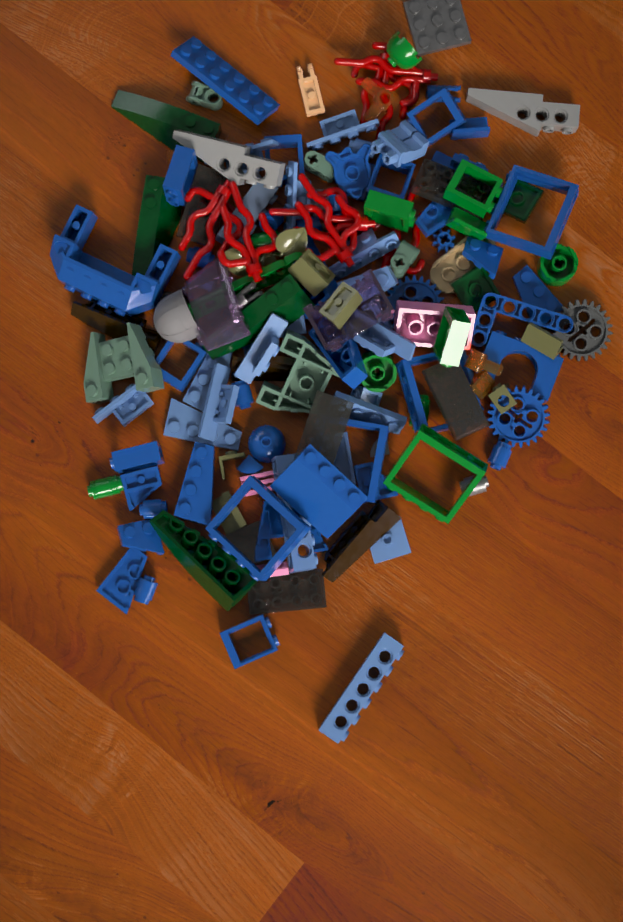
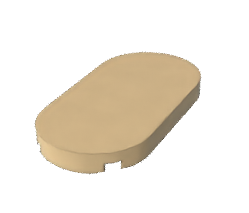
[430,236,496,294]

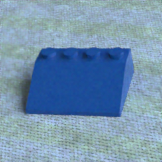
[270,443,368,539]

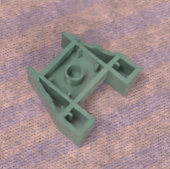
[84,323,164,404]
[256,329,340,415]

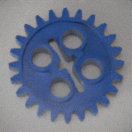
[383,275,444,327]
[487,385,550,448]

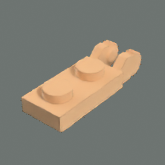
[296,63,325,117]

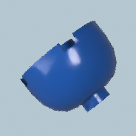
[248,425,286,463]

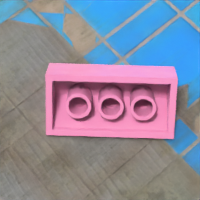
[394,300,476,350]

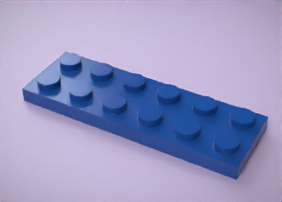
[170,36,280,125]

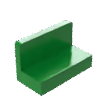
[446,207,487,240]

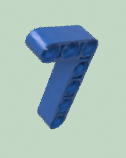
[471,293,573,347]

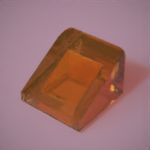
[470,370,495,400]

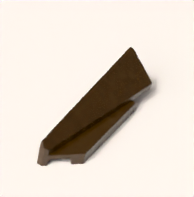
[71,299,162,356]
[231,355,296,381]
[322,499,401,582]

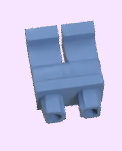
[370,120,430,168]

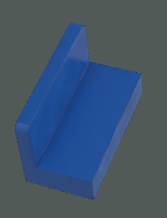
[449,117,490,140]

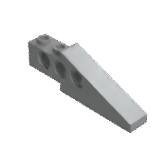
[466,88,580,137]
[173,130,286,189]

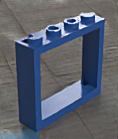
[484,165,579,260]
[395,350,485,433]
[311,414,389,503]
[205,475,311,581]

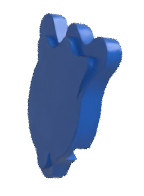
[325,143,371,199]

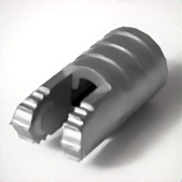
[227,281,263,315]

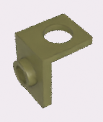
[488,383,517,414]
[219,450,246,481]

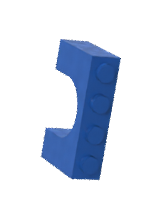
[474,330,564,403]

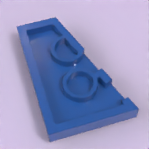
[415,178,469,238]
[512,265,563,328]
[96,548,148,614]

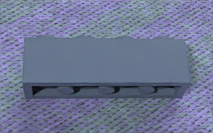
[215,183,278,249]

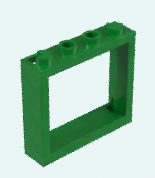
[383,423,488,524]

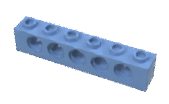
[271,453,318,573]
[319,633,405,744]

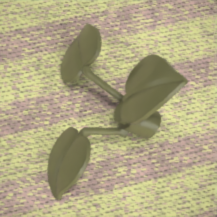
[225,227,308,292]

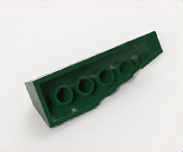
[111,90,222,163]
[132,175,182,276]
[202,274,316,360]
[150,510,257,612]

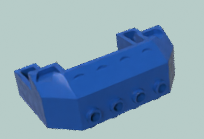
[50,204,181,317]

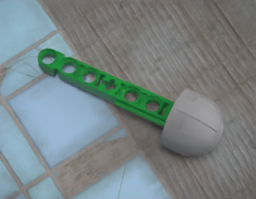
[153,252,303,343]

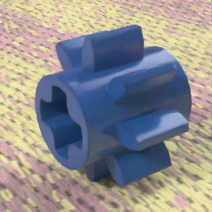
[432,229,455,253]

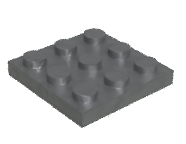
[403,0,472,57]

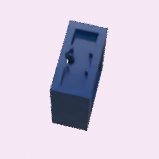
[407,88,467,146]
[264,134,304,188]
[162,145,198,207]
[364,153,416,200]
[155,341,207,393]
[109,441,165,474]
[220,614,280,669]

